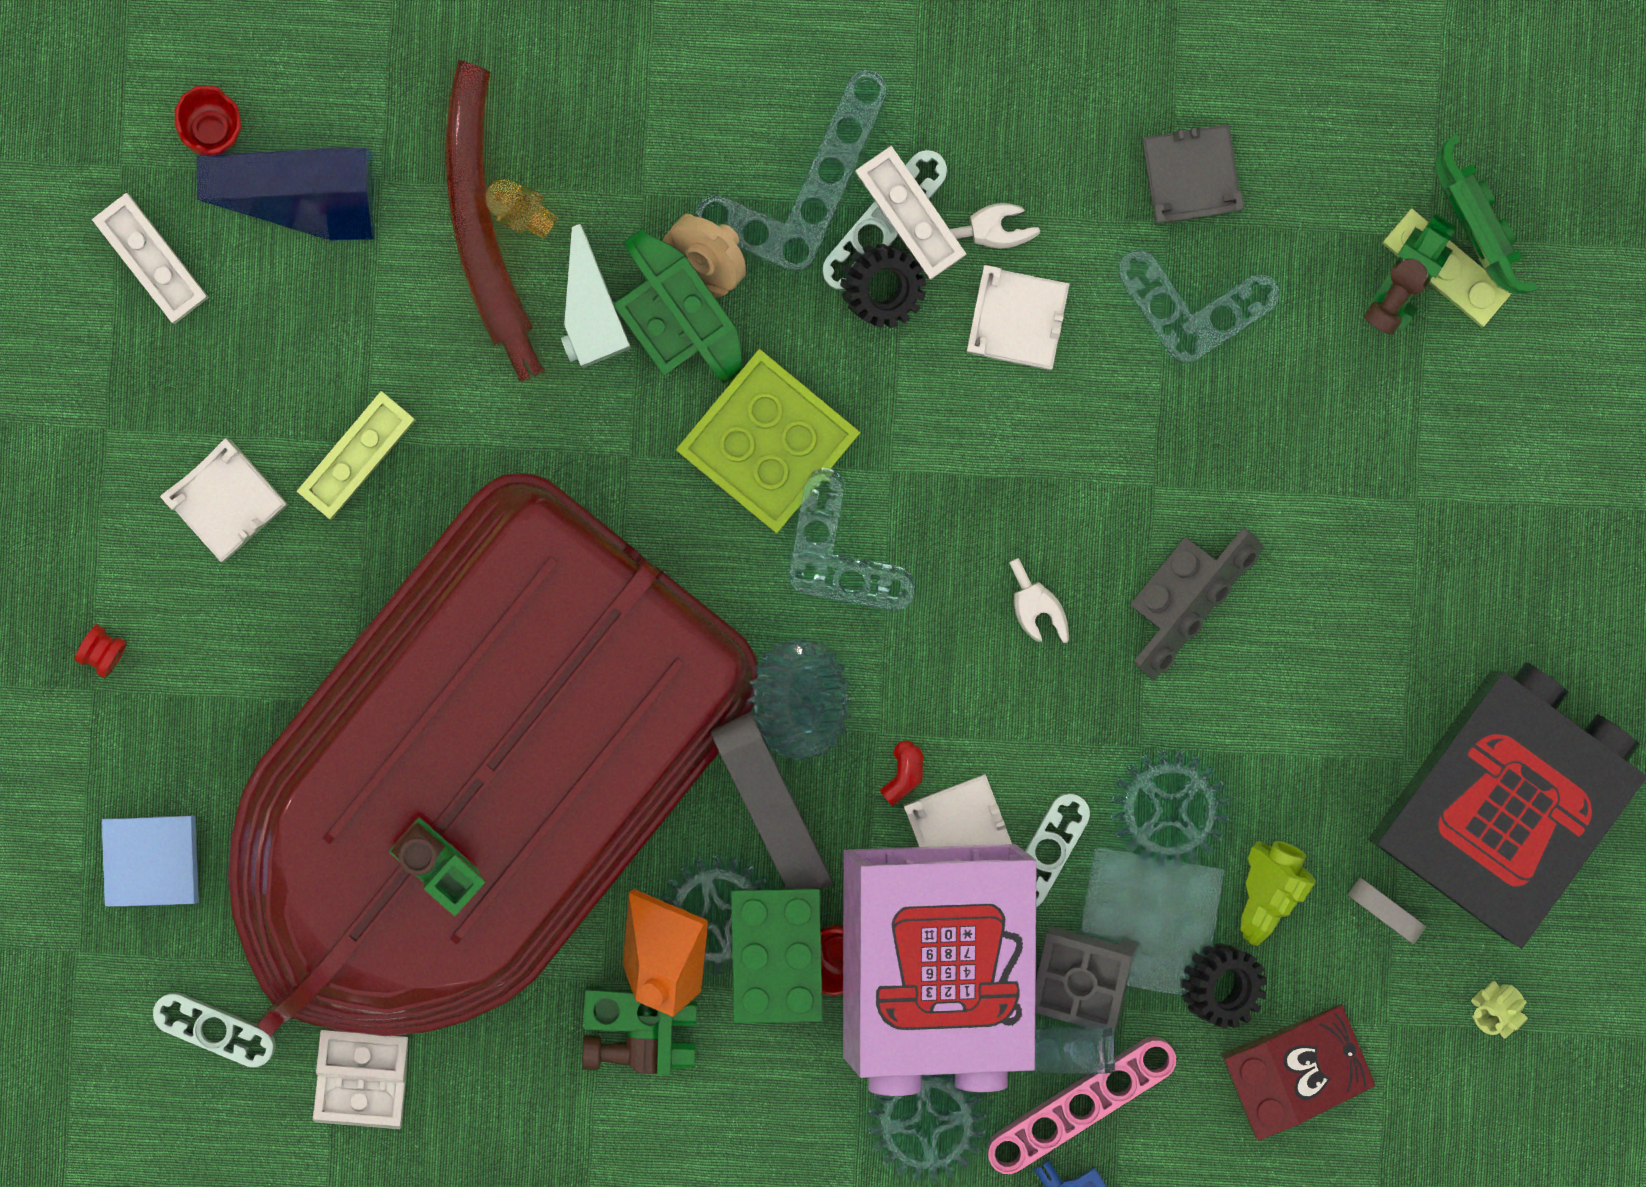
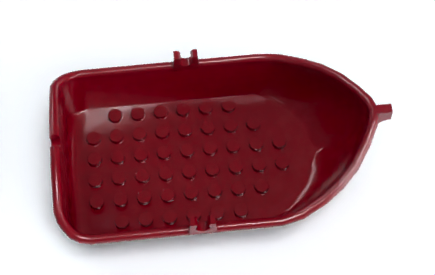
[228,473,762,1036]

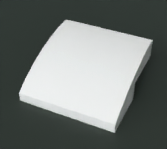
[313,1030,408,1129]

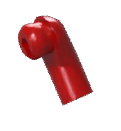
[879,740,924,806]

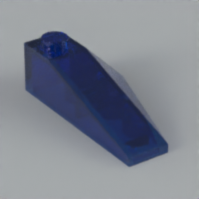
[197,148,374,241]

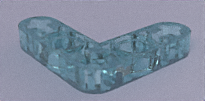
[1118,250,1280,363]
[789,468,915,610]

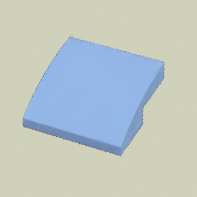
[102,816,199,906]

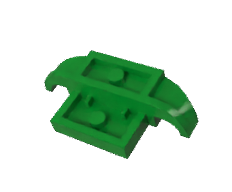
[1435,133,1539,295]
[613,229,742,383]

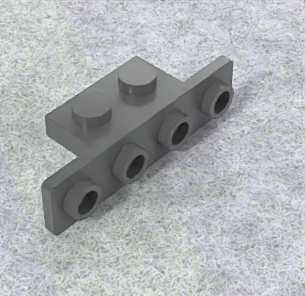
[1130,528,1263,680]

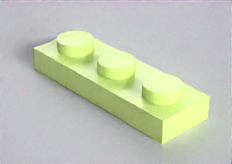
[1382,208,1512,328]
[297,391,416,520]

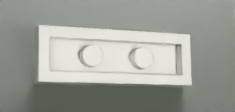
[855,146,967,280]
[92,193,209,324]

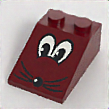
[1221,1004,1375,1141]

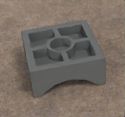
[1141,124,1244,226]
[1035,926,1139,1035]

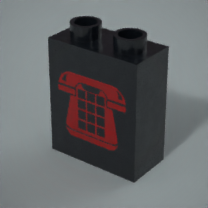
[1368,662,1646,949]

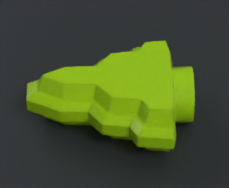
[1241,841,1316,946]

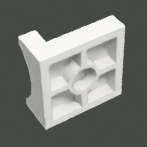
[966,265,1069,370]
[160,438,289,563]
[904,774,1012,847]

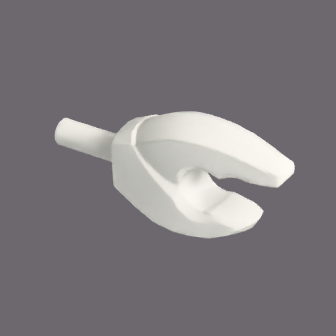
[950,203,1040,249]
[1009,558,1069,643]

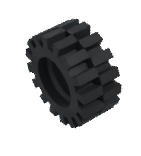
[840,244,926,328]
[1181,943,1267,1028]

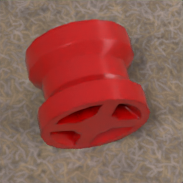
[74,624,128,679]

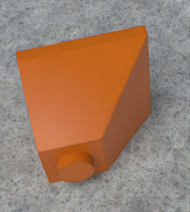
[622,889,708,1017]

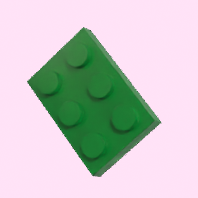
[731,888,822,1023]

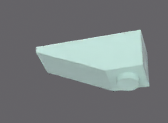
[561,224,632,368]

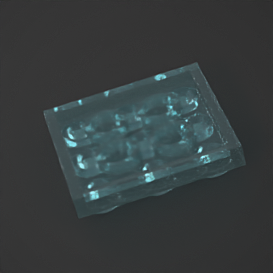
[1080,847,1225,995]

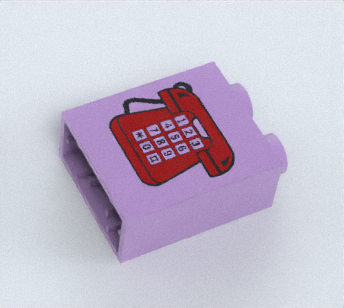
[843,844,1036,1096]

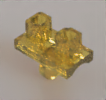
[484,179,558,239]

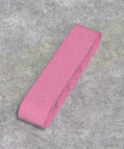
[987,1036,1176,1174]

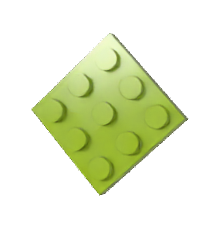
[676,349,861,534]

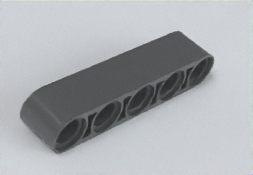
[710,712,834,891]

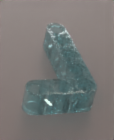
[696,70,887,273]

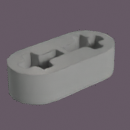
[1347,878,1427,945]

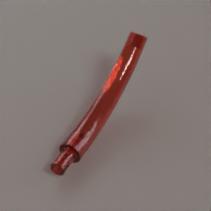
[446,60,545,383]

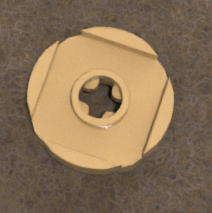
[662,214,746,298]

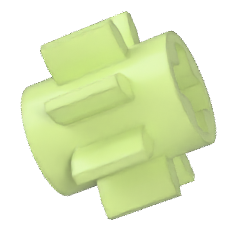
[1471,981,1528,1039]

